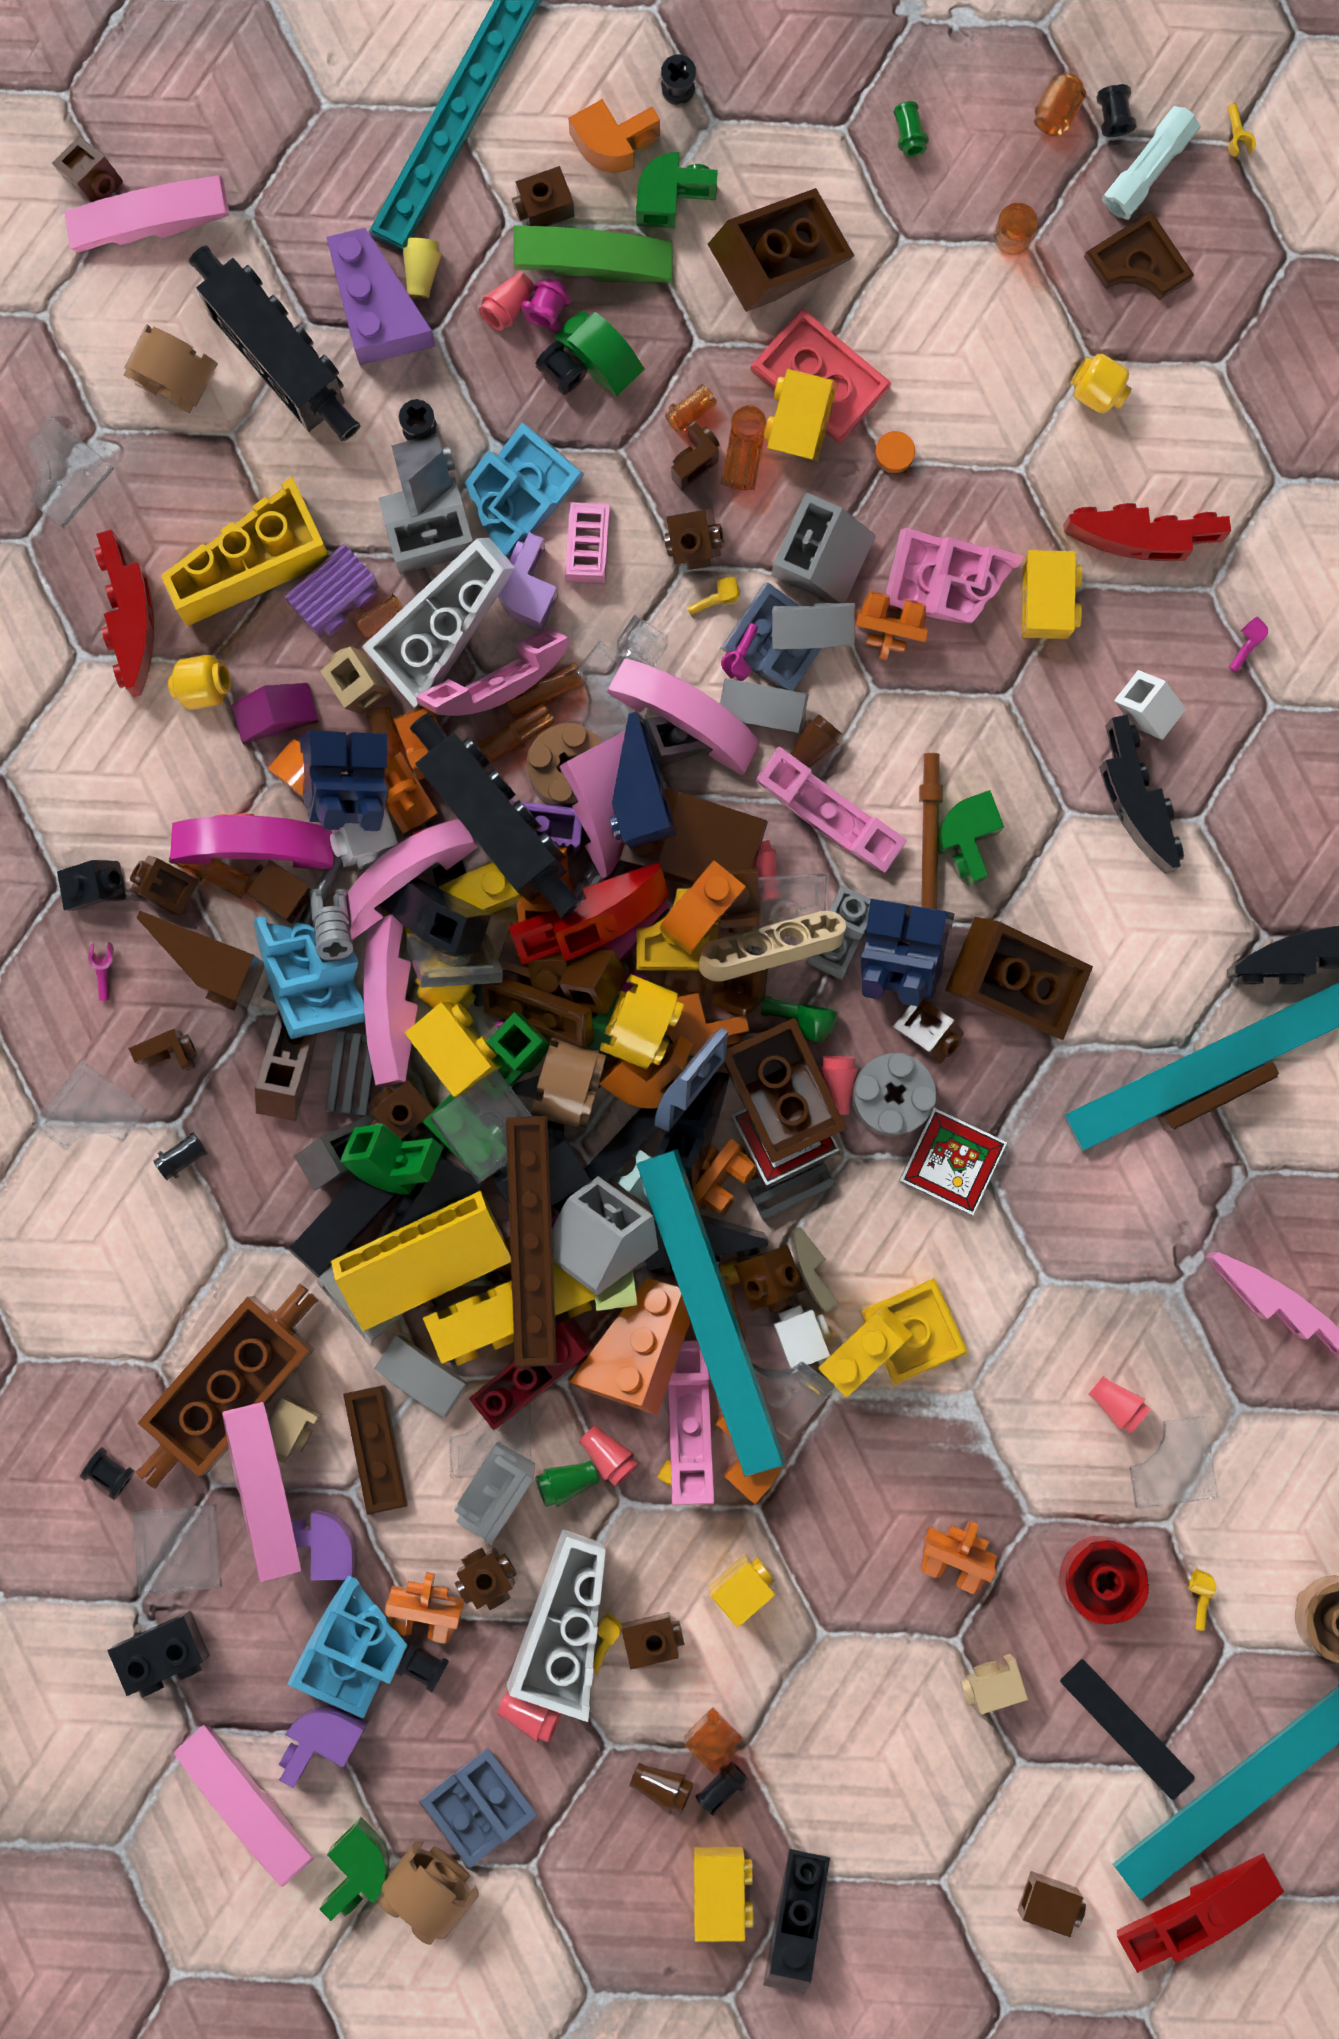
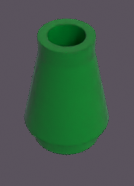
[535,1460,599,1508]

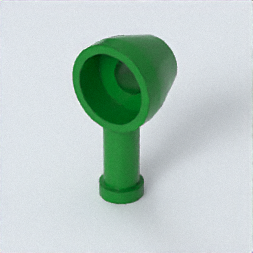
[761,996,838,1042]

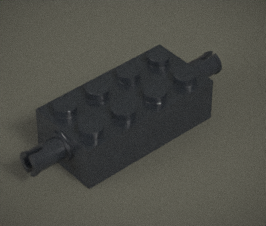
[189,246,361,442]
[410,713,582,919]

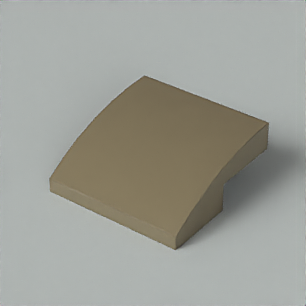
[790,1227,839,1313]

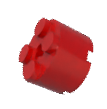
[1059,1536,1149,1625]

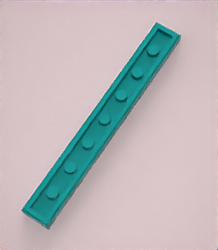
[369,0,542,253]
[1063,982,1339,1151]
[636,1149,786,1476]
[1112,1686,1339,1900]

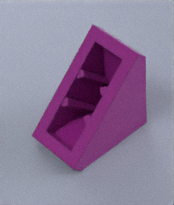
[231,683,319,744]

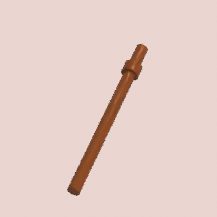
[919,753,943,993]

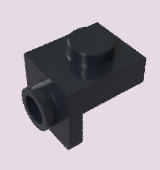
[57,860,126,911]

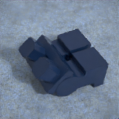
[300,730,389,831]
[861,898,955,1006]

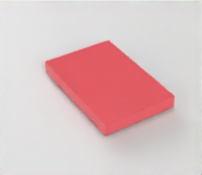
[751,308,892,445]

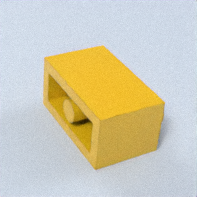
[764,369,838,461]
[1021,550,1082,639]
[405,1002,502,1097]
[818,1306,913,1398]
[708,1554,776,1628]
[694,1847,753,1942]

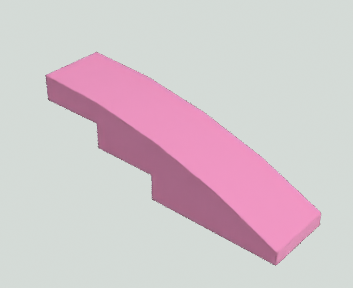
[64,175,229,253]
[364,915,418,1088]
[1205,1252,1339,1358]
[222,1402,301,1582]
[173,1725,315,1887]

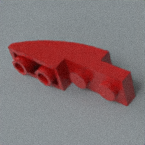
[1063,503,1231,561]
[94,529,154,697]
[508,862,670,965]
[1117,1853,1284,1973]

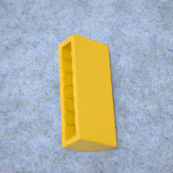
[331,1191,511,1331]

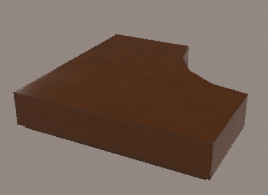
[1084,211,1194,300]

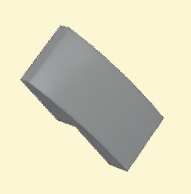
[772,603,855,649]
[720,678,809,733]
[805,885,871,980]
[374,1335,468,1418]

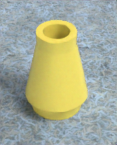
[403,238,442,300]

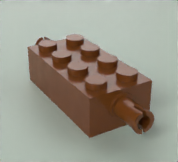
[136,1283,319,1489]

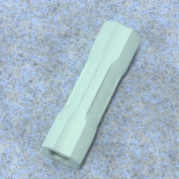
[1102,105,1201,220]

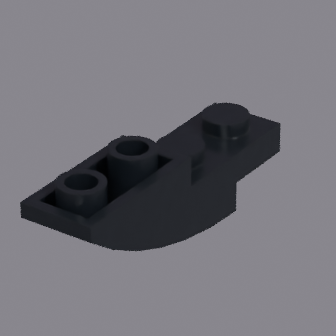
[1099,714,1184,874]
[1227,926,1339,985]

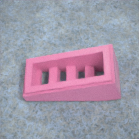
[565,502,610,584]

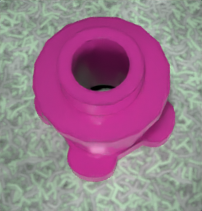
[520,279,571,333]

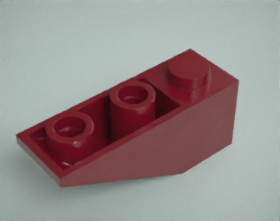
[469,1318,595,1431]

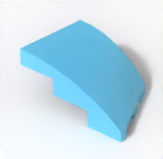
[464,423,585,558]
[254,917,365,1039]
[287,1575,407,1719]

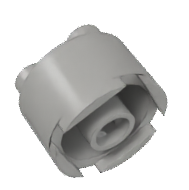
[851,1053,936,1136]

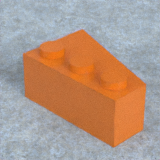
[569,1278,691,1415]

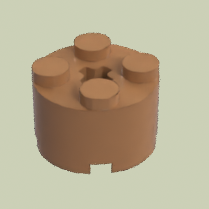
[123,324,218,413]
[527,723,602,808]
[530,1038,606,1129]
[1295,1575,1339,1664]
[379,1841,479,1945]

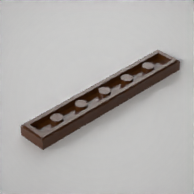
[506,1116,557,1367]

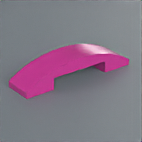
[170,815,334,869]

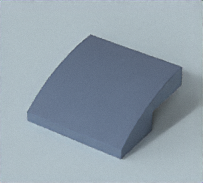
[720,582,822,691]
[654,1028,728,1132]
[418,1748,537,1869]

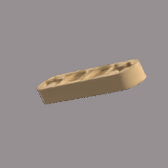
[699,911,846,981]

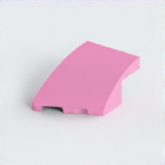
[886,528,1023,624]
[559,731,625,879]

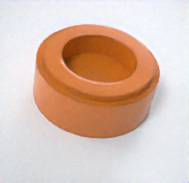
[875,431,915,474]

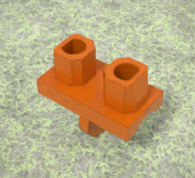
[855,590,928,660]
[385,752,438,836]
[692,1138,758,1216]
[921,1520,997,1594]
[384,1572,464,1644]

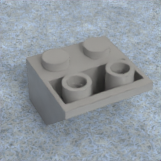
[379,477,473,574]
[771,492,876,603]
[552,1176,658,1295]

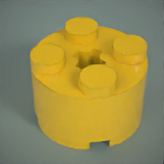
[600,974,684,1069]

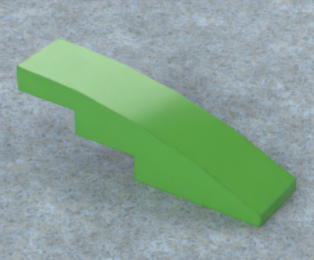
[513,225,672,283]

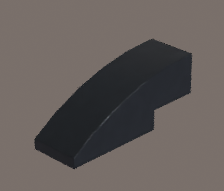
[654,1071,729,1191]
[289,1176,399,1278]

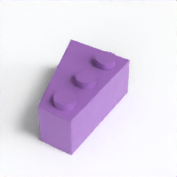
[327,228,436,365]

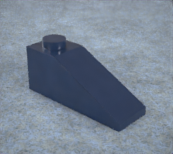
[610,711,677,849]

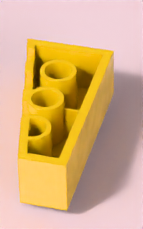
[161,476,329,627]
[423,1263,595,1366]

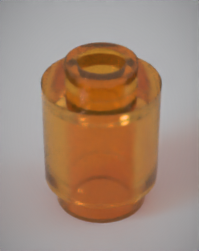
[1034,73,1087,137]
[994,203,1038,255]

